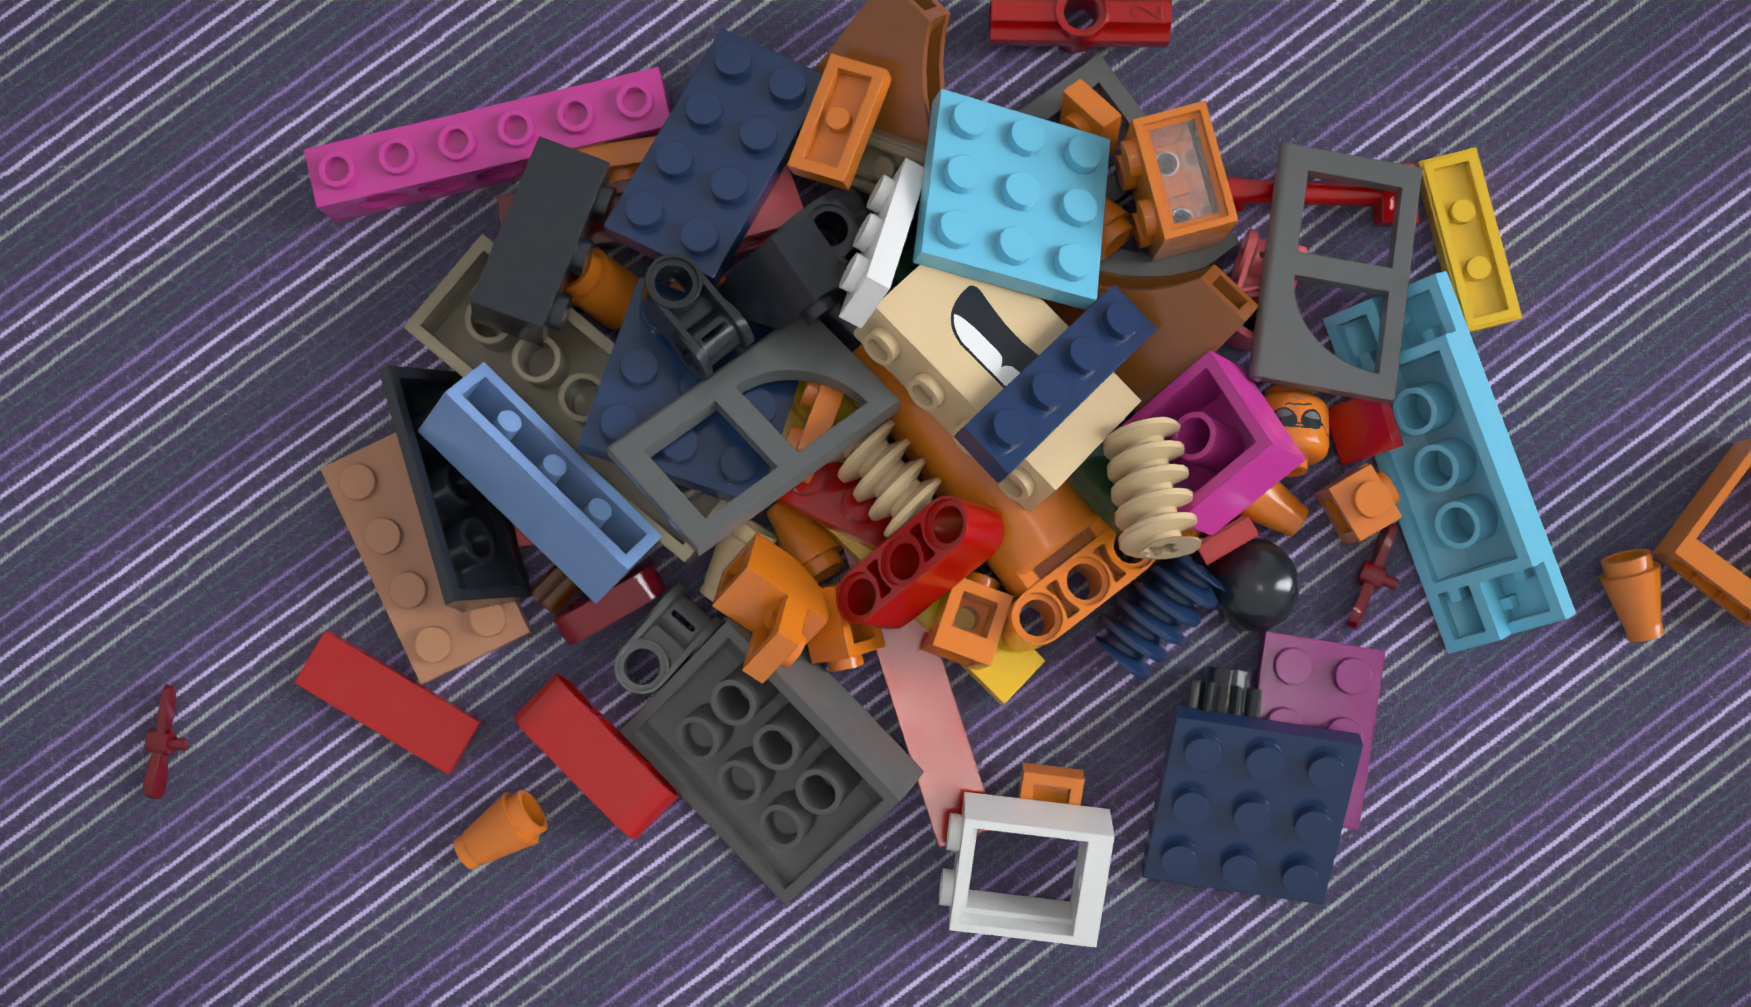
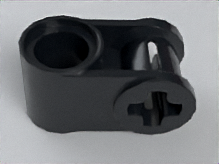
[640,254,754,380]

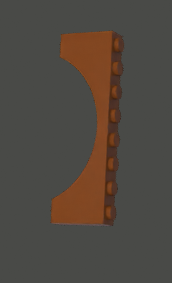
[814,0,1258,413]

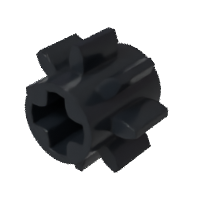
[1187,666,1263,718]

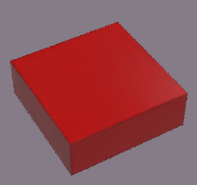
[1328,398,1404,466]
[1190,515,1259,565]

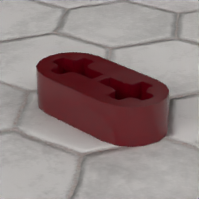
[552,561,667,645]

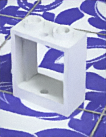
[939,792,1115,947]

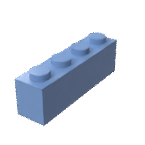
[418,362,662,604]

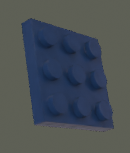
[578,277,800,502]
[1142,706,1363,905]

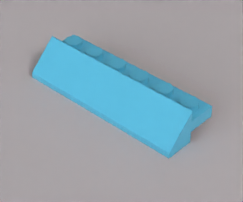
[1323,271,1576,654]

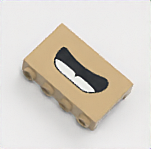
[854,265,1141,512]

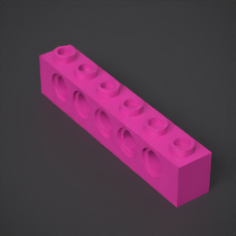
[304,67,672,222]

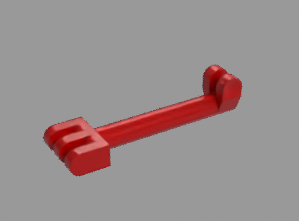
[1215,163,1419,227]

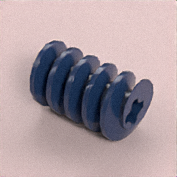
[1095,554,1225,680]

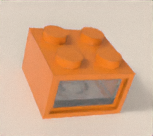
[1114,101,1239,262]

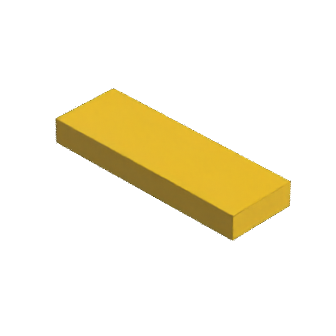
[1416,147,1522,333]

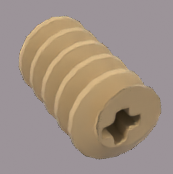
[1103,417,1201,559]
[828,419,941,539]

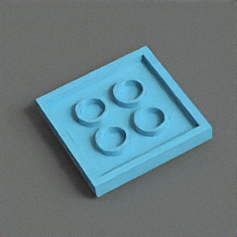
[913,89,1110,310]

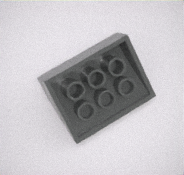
[620,618,924,905]

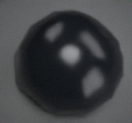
[1208,539,1299,632]

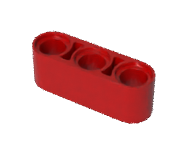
[836,496,1004,629]
[513,672,679,840]

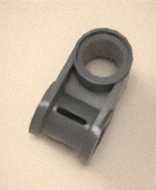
[614,582,725,694]

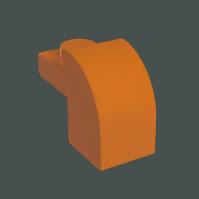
[712,533,829,684]

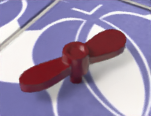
[1347,523,1399,630]
[143,684,189,799]

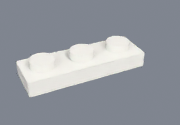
[839,158,924,329]

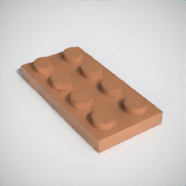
[320,432,533,685]

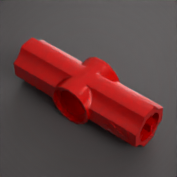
[989,0,1172,53]

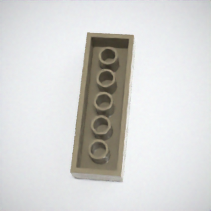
[403,234,729,565]

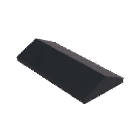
[379,365,533,612]

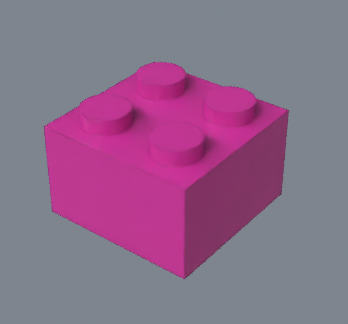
[1119,350,1306,536]

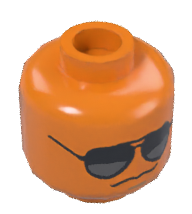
[1264,385,1329,477]

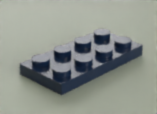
[603,28,823,287]

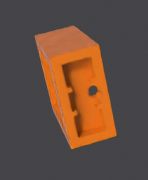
[1651,438,1751,627]

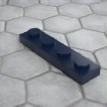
[953,284,1157,484]

